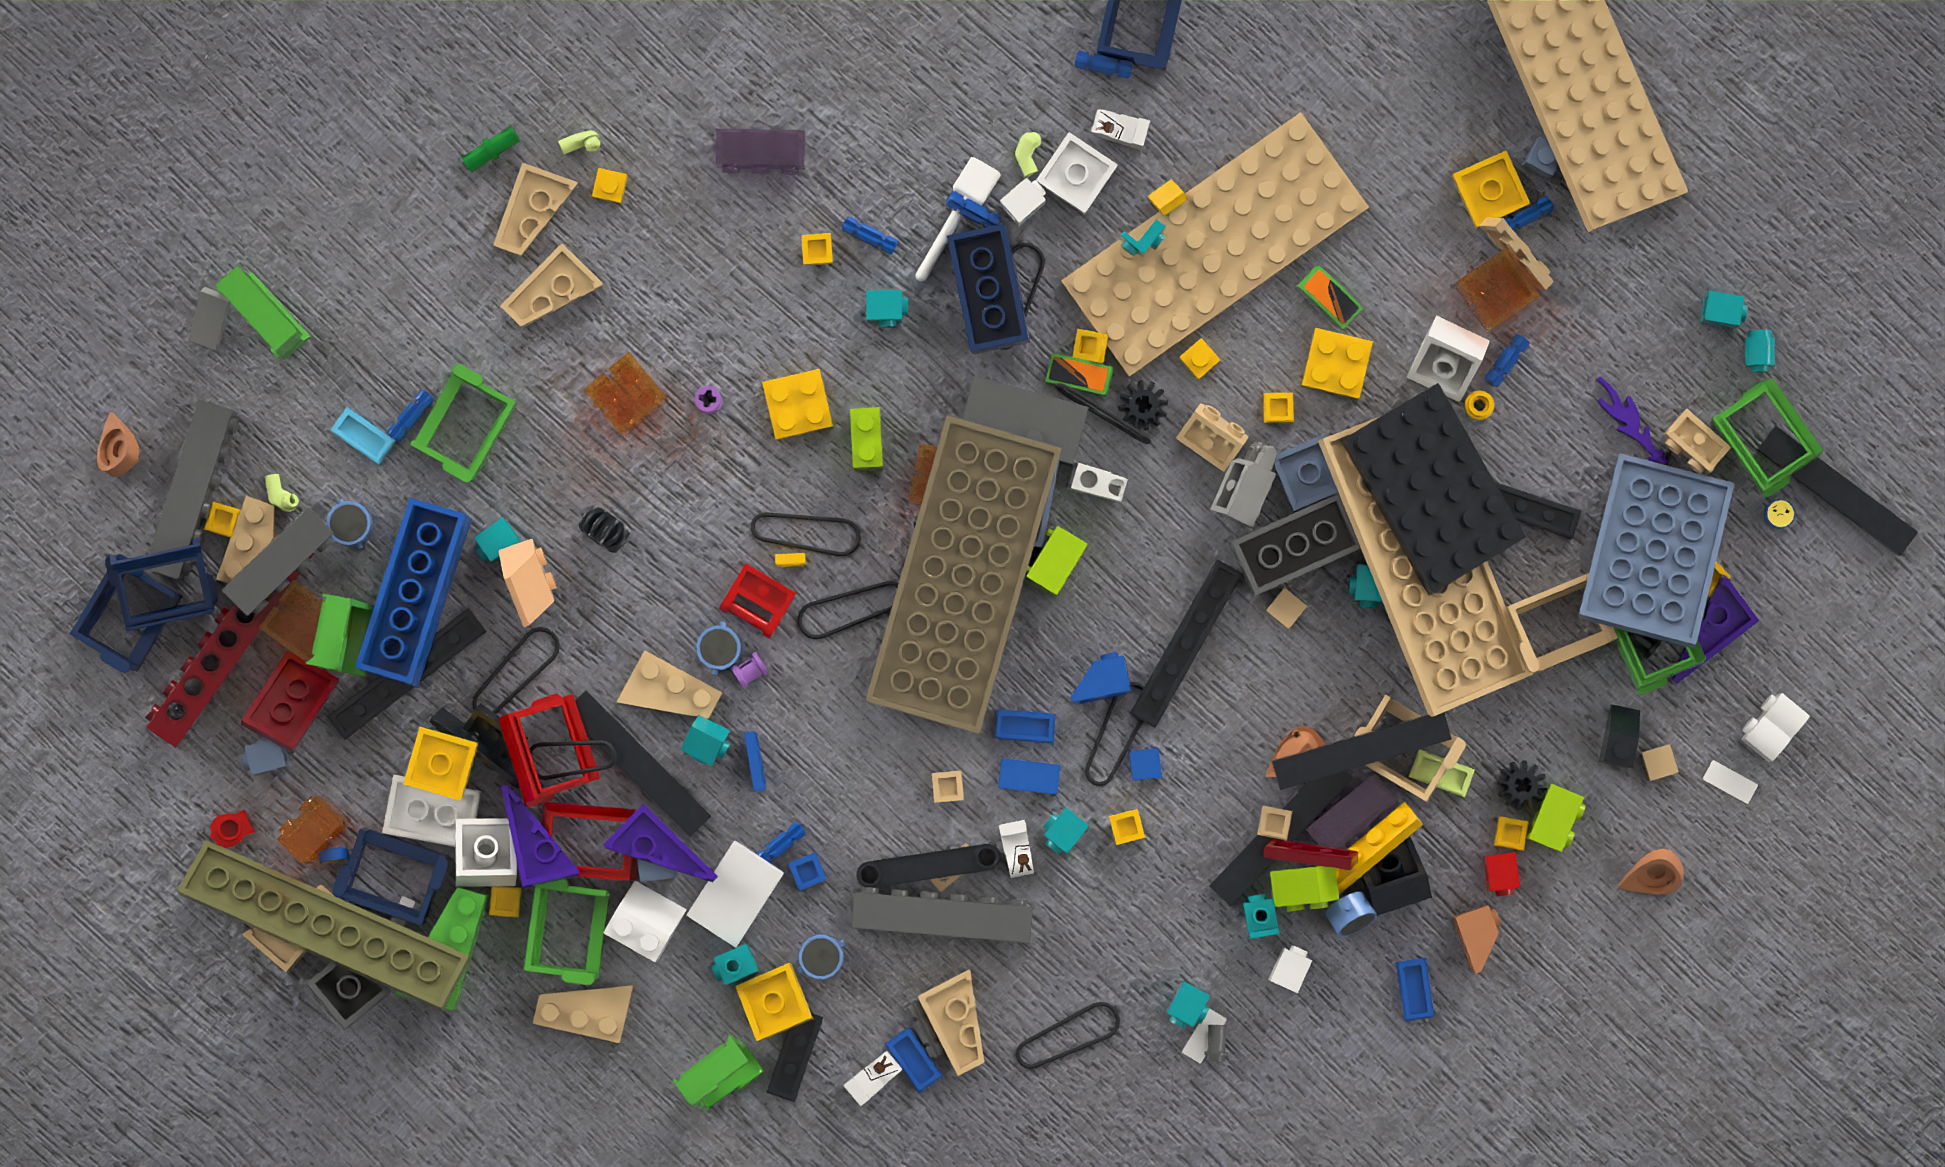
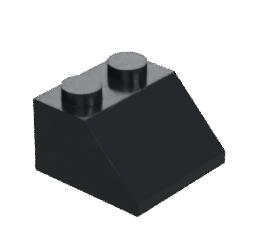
[1361,837,1432,916]

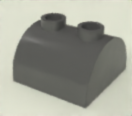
[306,962,391,1030]

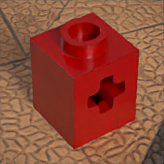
[1483,852,1520,897]

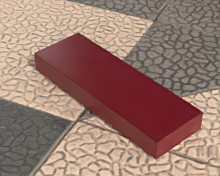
[1264,839,1358,870]

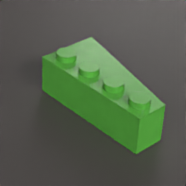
[395,887,490,1011]

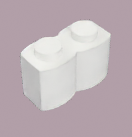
[1741,693,1810,762]

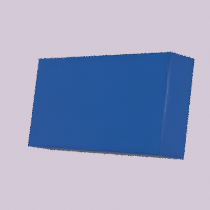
[994,709,1056,743]
[744,731,767,792]
[998,758,1060,794]
[1396,958,1434,1021]
[885,1027,943,1093]

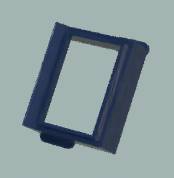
[1097,0,1182,71]
[105,537,218,631]
[70,554,183,673]
[332,827,449,926]

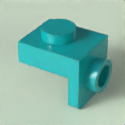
[1119,219,1166,257]

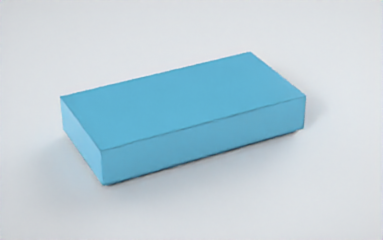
[330,407,396,465]

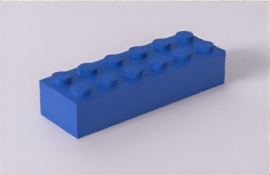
[355,498,472,688]

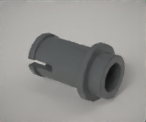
[1204,1025,1228,1062]

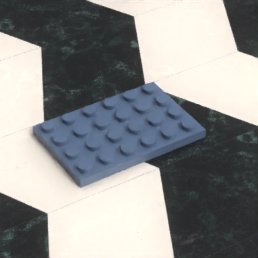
[1578,453,1735,648]

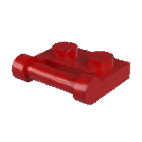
[719,563,797,639]

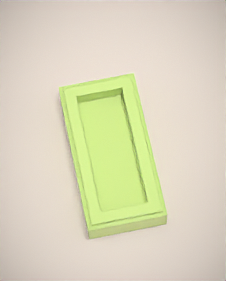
[1408,749,1475,797]

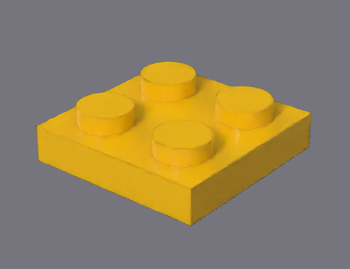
[1452,151,1531,229]
[1301,328,1373,400]
[762,369,833,440]
[403,727,478,801]
[735,963,813,1042]

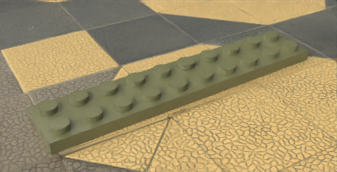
[177,840,471,1012]

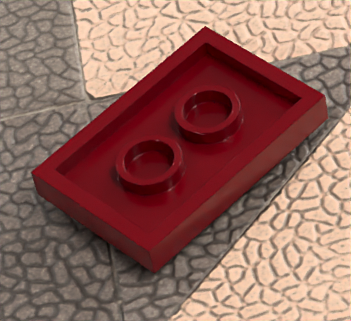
[241,650,339,753]

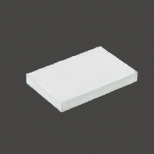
[382,775,482,847]
[686,841,784,948]

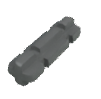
[906,1002,944,1058]

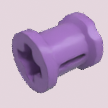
[695,386,722,414]
[731,651,770,689]

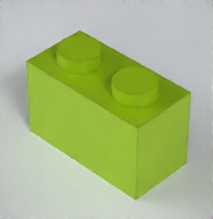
[850,407,883,471]
[1526,784,1586,852]
[1270,866,1339,912]

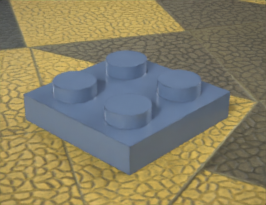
[1273,434,1339,512]

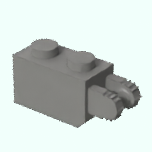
[1210,442,1277,528]

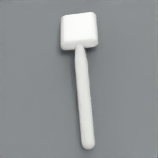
[916,157,1001,282]

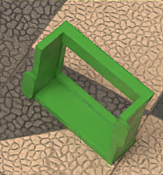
[215,265,311,360]
[410,364,517,482]
[1712,378,1824,497]
[305,594,374,676]
[1613,627,1706,695]
[524,879,611,985]
[673,1034,765,1111]

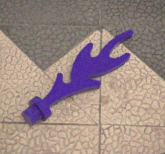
[1597,377,1668,465]

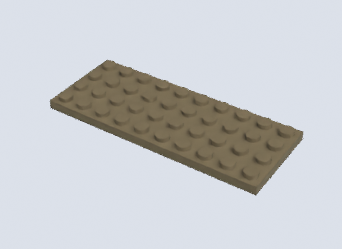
[865,415,1062,734]

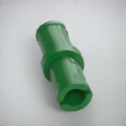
[461,125,521,173]

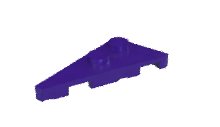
[1671,575,1759,684]
[501,785,580,888]
[603,804,718,883]

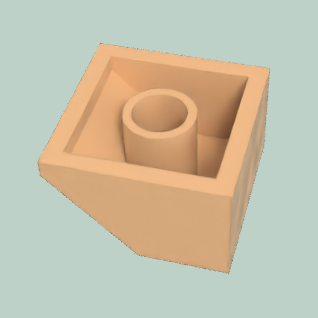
[499,539,557,627]

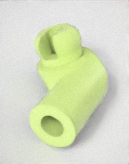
[558,130,600,155]
[1015,132,1041,177]
[264,474,299,512]

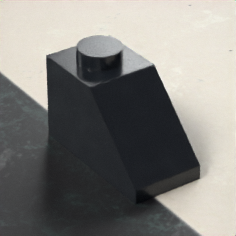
[1599,704,1640,768]

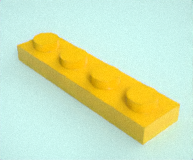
[1335,802,1423,894]

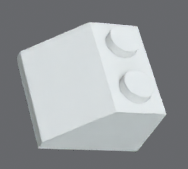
[1407,316,1490,402]
[455,818,517,887]
[603,880,687,962]

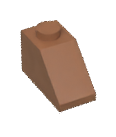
[1452,905,1501,974]

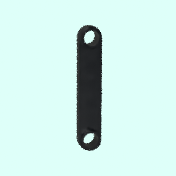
[856,844,1000,888]

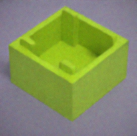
[1026,526,1088,598]

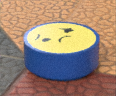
[1764,499,1796,529]
[319,847,350,864]

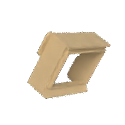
[1506,573,1618,674]
[1354,695,1466,802]

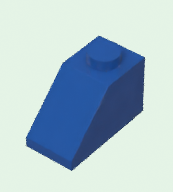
[1071,652,1132,705]

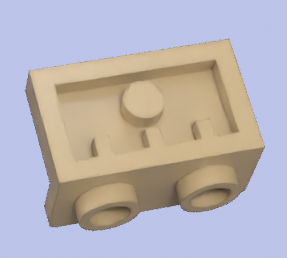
[1176,403,1249,472]

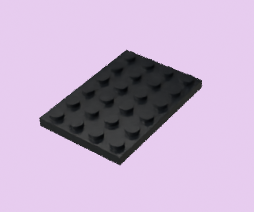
[1340,383,1526,595]

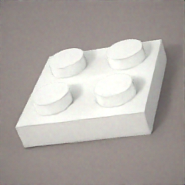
[1036,132,1118,215]

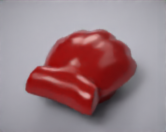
[210,809,255,848]

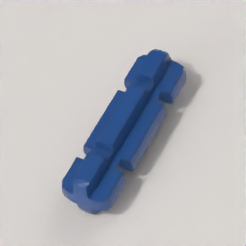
[1075,51,1133,78]
[946,191,1001,228]
[1504,197,1554,232]
[842,217,898,254]
[1484,334,1530,388]
[387,389,434,442]
[757,822,806,863]

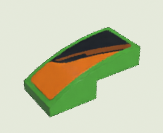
[1297,265,1363,329]
[1045,353,1114,396]

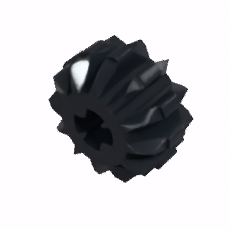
[1118,380,1168,431]
[578,506,630,553]
[1496,760,1547,811]

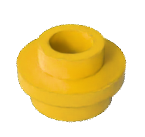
[1464,390,1494,420]

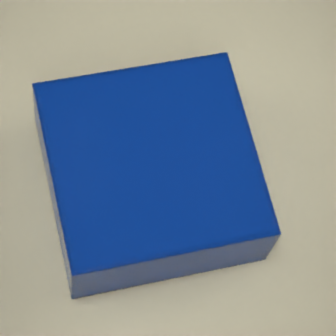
[1129,748,1162,781]
[788,852,827,891]

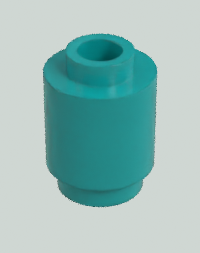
[1745,330,1775,373]

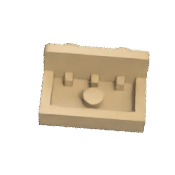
[1662,409,1731,475]

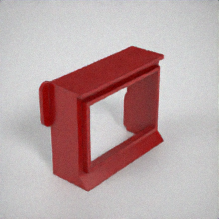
[498,694,600,807]
[541,802,638,881]

